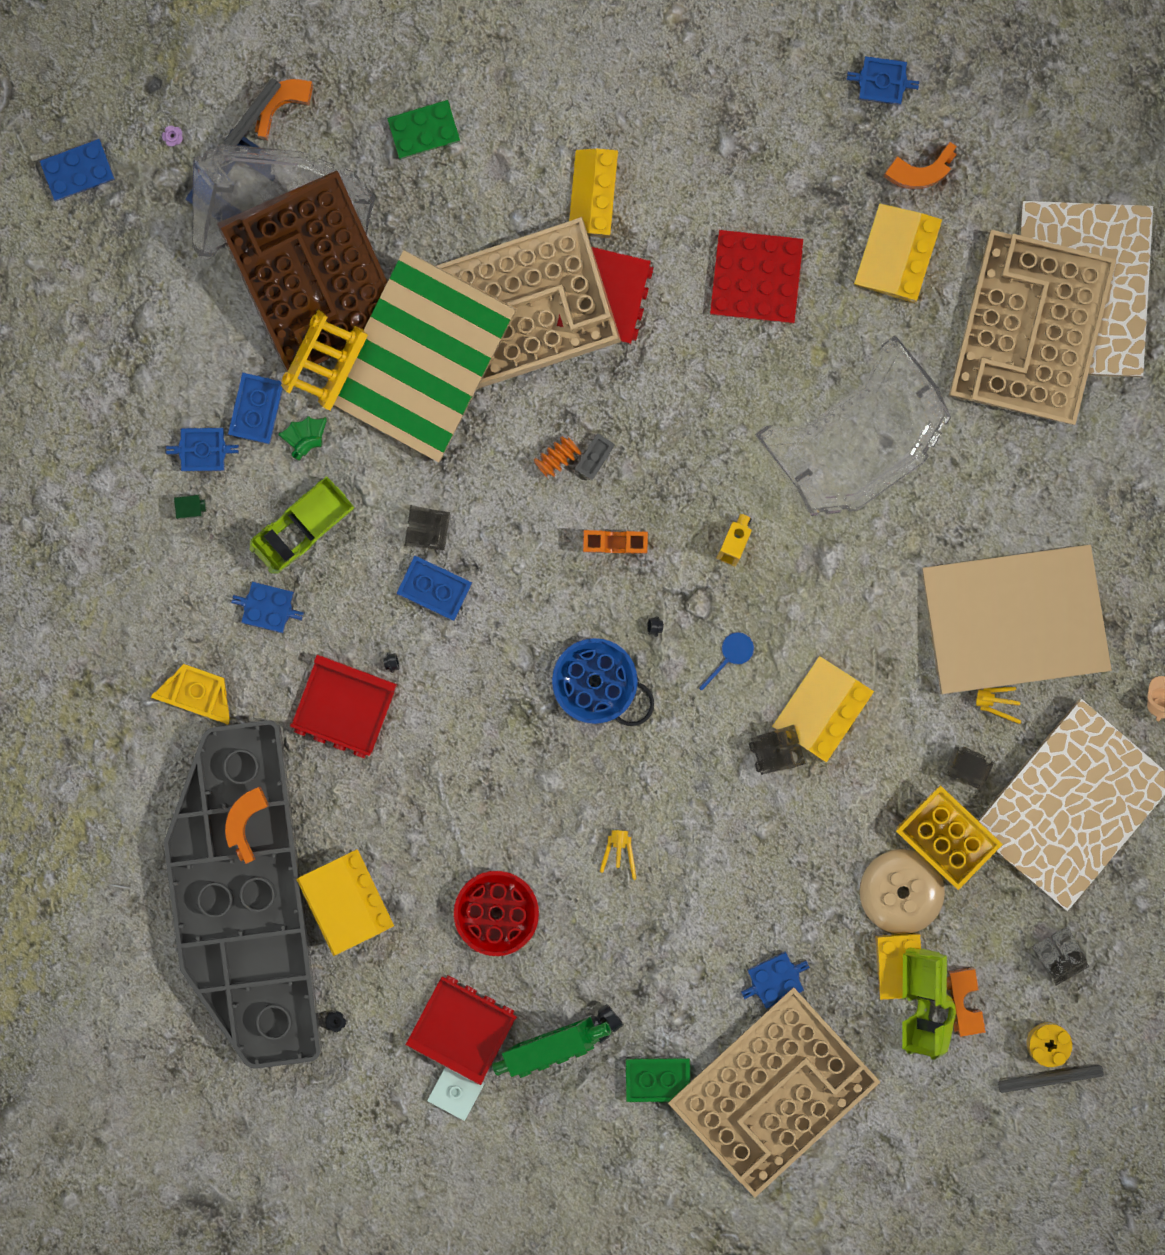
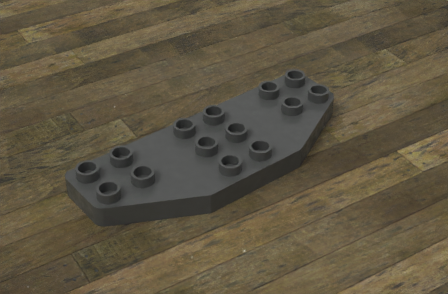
[164,720,322,1069]

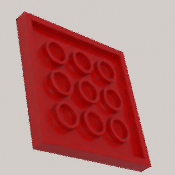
[710,230,804,324]

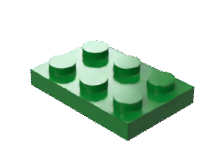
[387,100,460,160]
[626,1058,690,1102]

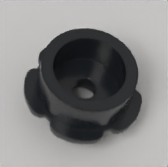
[647,616,664,637]
[383,652,400,673]
[325,1011,346,1032]

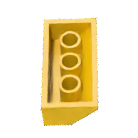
[569,148,618,238]

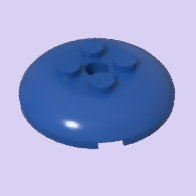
[552,638,638,724]

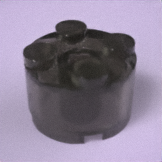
[945,745,995,789]

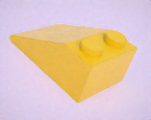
[875,933,921,1000]

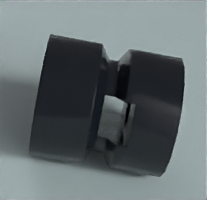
[591,1004,624,1044]

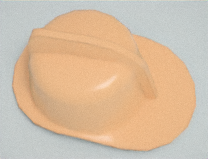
[1147,676,1165,722]

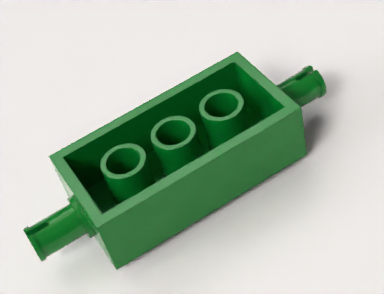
[492,1017,611,1078]

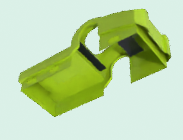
[249,476,355,574]
[902,947,956,1060]

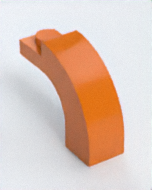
[255,79,314,141]
[883,142,957,189]
[225,786,269,864]

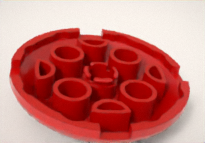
[454,871,539,956]

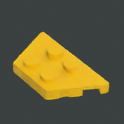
[151,664,230,725]

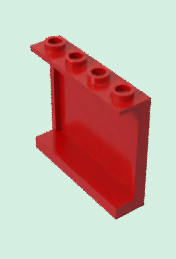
[557,247,654,345]
[290,654,398,759]
[405,975,517,1085]

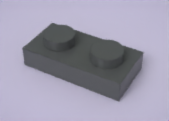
[575,433,615,481]

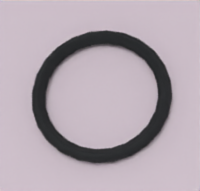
[615,682,654,726]

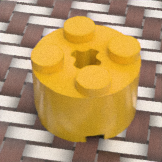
[1026,1022,1072,1067]

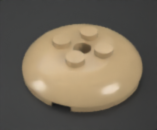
[859,849,945,934]

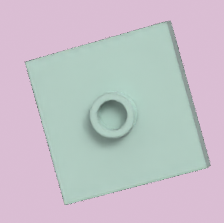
[427,1066,485,1121]

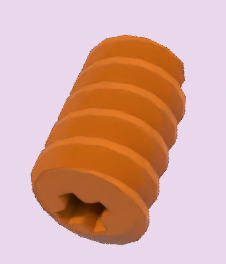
[534,436,582,480]

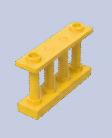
[281,310,368,411]

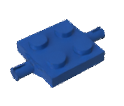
[847,56,919,105]
[166,428,239,472]
[232,582,304,634]
[741,951,810,1009]

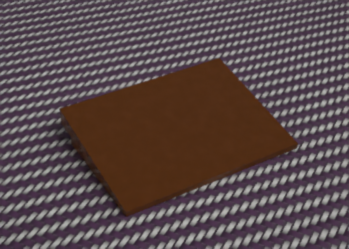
[217,170,387,372]

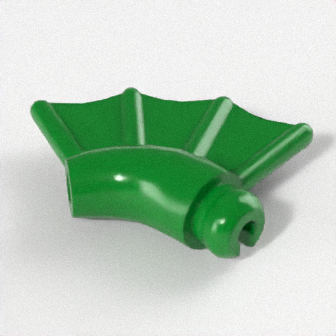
[278,416,327,461]

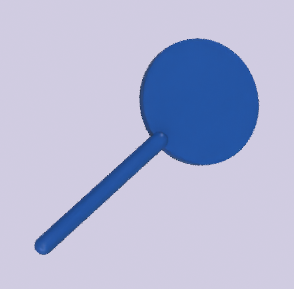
[699,632,754,690]

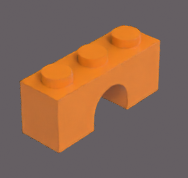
[583,530,648,554]
[947,967,986,1037]

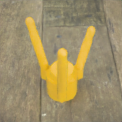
[976,687,1021,724]
[600,830,636,880]

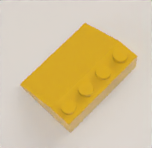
[854,203,942,304]
[772,656,874,763]
[896,785,1003,890]
[296,849,394,956]

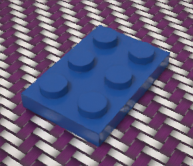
[40,139,115,202]
[228,372,283,444]
[396,555,472,621]

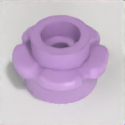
[162,125,183,147]

